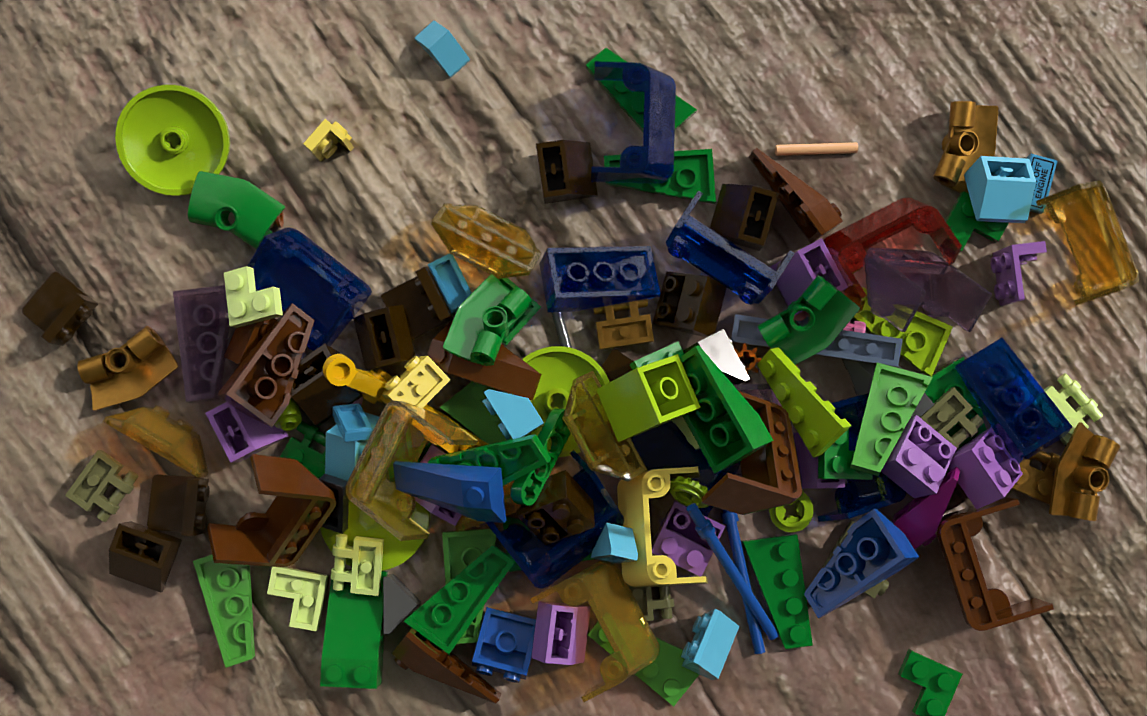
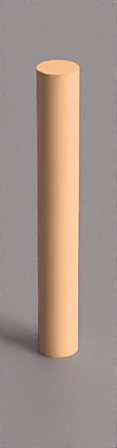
[775,142,858,156]

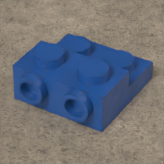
[472,607,536,683]

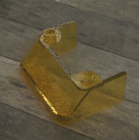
[1036,180,1139,305]
[346,401,478,541]
[530,560,660,702]

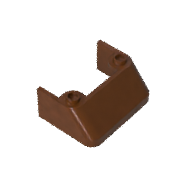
[702,391,802,515]
[207,454,336,567]
[937,497,1054,631]

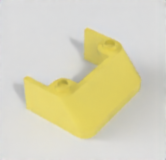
[617,466,708,587]

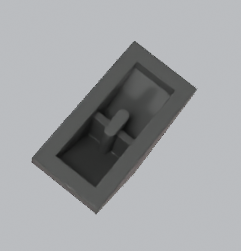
[383,574,421,634]

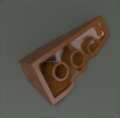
[749,148,843,244]
[217,303,315,427]
[427,320,542,401]
[391,628,501,704]

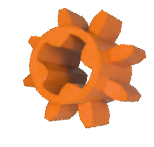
[734,343,761,374]

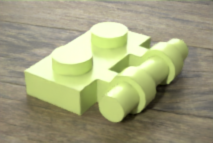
[1030,373,1103,445]
[331,534,384,596]

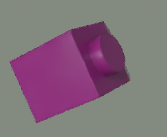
[892,466,961,550]

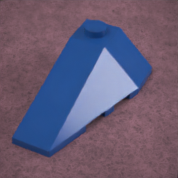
[393,461,506,523]
[804,509,919,618]

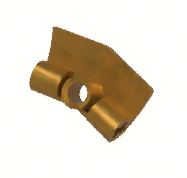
[933,101,999,194]
[77,326,179,410]
[1049,422,1120,521]

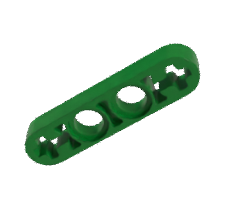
[510,409,575,506]

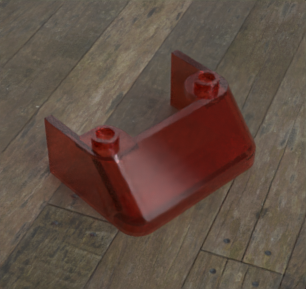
[823,197,962,313]

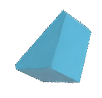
[414,21,470,78]
[591,523,638,564]

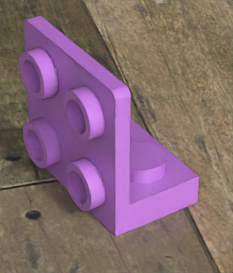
[991,241,1047,306]

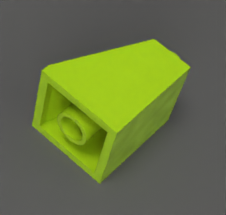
[596,354,701,442]

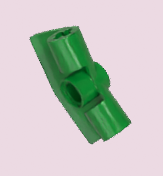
[188,171,285,251]
[443,274,532,366]
[757,275,860,365]

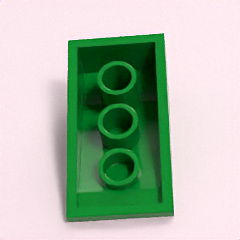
[680,345,774,474]
[320,569,388,689]

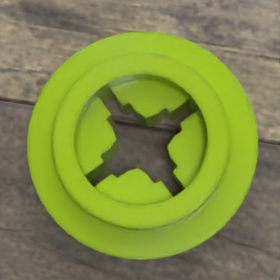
[669,476,709,508]
[769,491,813,533]

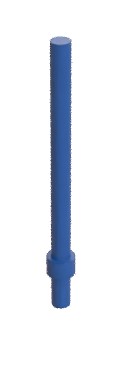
[686,503,779,640]
[720,509,766,654]

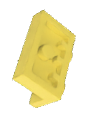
[303,119,354,161]
[382,356,450,419]

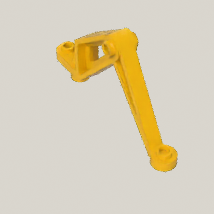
[323,354,489,453]

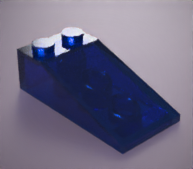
[539,246,661,312]
[955,338,1072,464]

